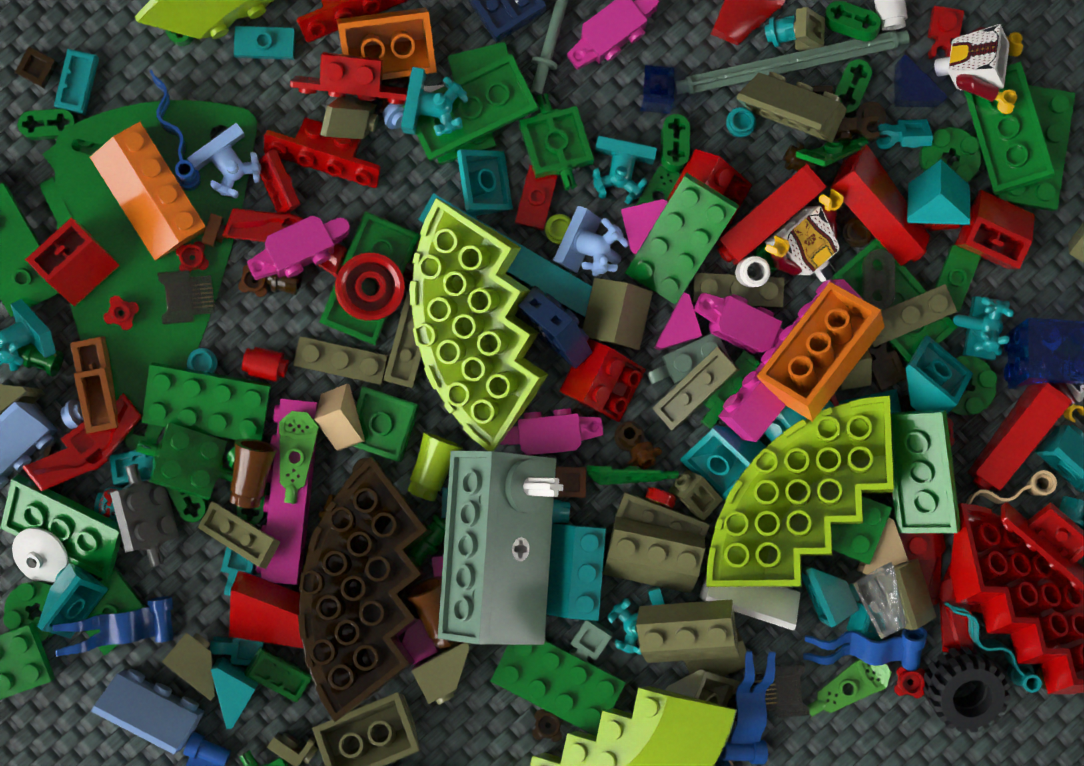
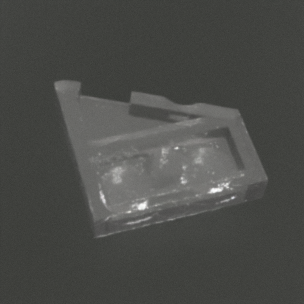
[853,562,906,639]

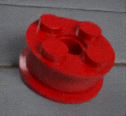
[335,253,405,321]

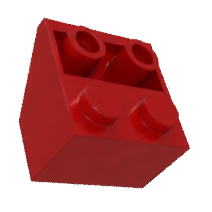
[666,149,752,236]
[954,190,1035,269]
[25,217,120,306]
[559,339,646,422]

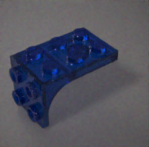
[1004,318,1084,390]

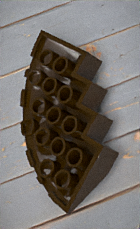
[298,457,433,722]

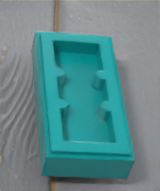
[234,26,296,60]
[54,49,99,115]
[110,450,153,486]

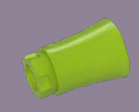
[407,432,463,501]

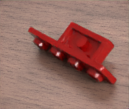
[297,0,407,42]
[290,52,408,104]
[264,117,381,188]
[1001,502,1084,591]

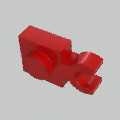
[927,6,964,59]

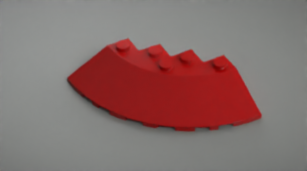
[950,503,1084,694]

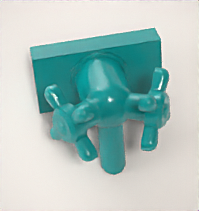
[401,67,468,136]
[592,136,657,204]
[953,296,1014,361]
[0,299,56,371]
[608,586,664,655]

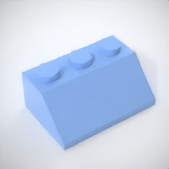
[0,402,58,489]
[91,669,205,754]

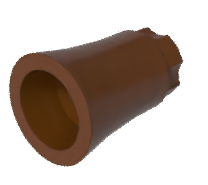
[230,439,278,509]
[405,576,457,649]

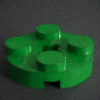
[919,127,981,182]
[950,356,997,416]
[3,581,55,641]

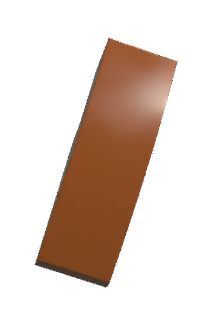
[70,336,118,434]

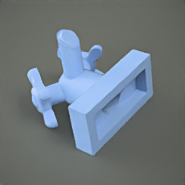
[187,123,261,199]
[553,206,629,277]

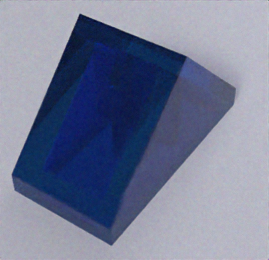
[894,54,948,107]
[640,65,674,114]

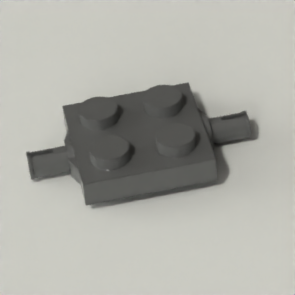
[110,464,179,567]

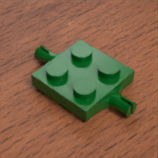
[519,93,594,190]
[136,423,233,500]

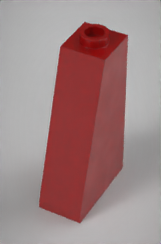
[831,144,930,266]
[716,164,827,265]
[967,383,1073,491]
[229,571,304,649]

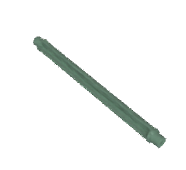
[674,30,909,95]

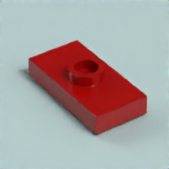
[259,150,300,214]
[515,165,558,231]

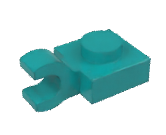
[876,119,933,149]
[220,547,255,596]
[210,636,265,666]

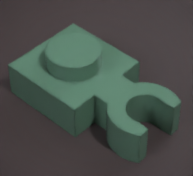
[569,620,613,662]

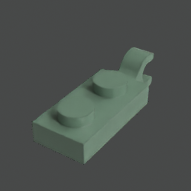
[647,334,730,385]

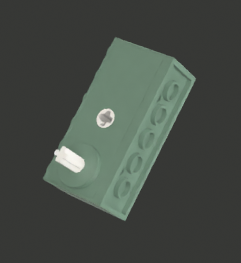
[438,451,563,645]

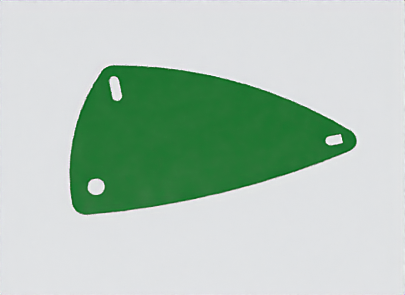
[55,100,257,451]

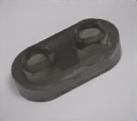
[862,249,895,310]

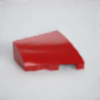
[711,0,786,45]

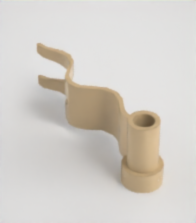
[965,470,1057,504]

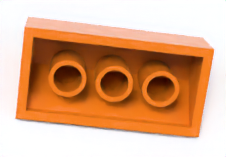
[90,122,206,261]
[757,282,885,422]

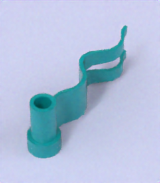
[944,601,1042,693]

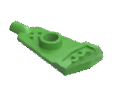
[279,411,319,504]
[806,659,892,717]

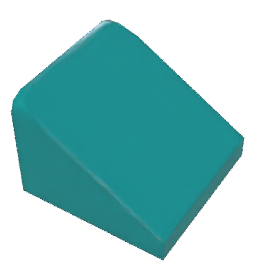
[847,602,891,641]

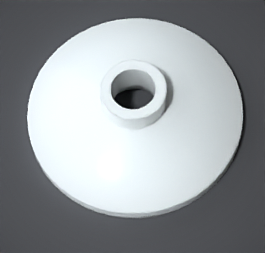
[12,527,69,583]

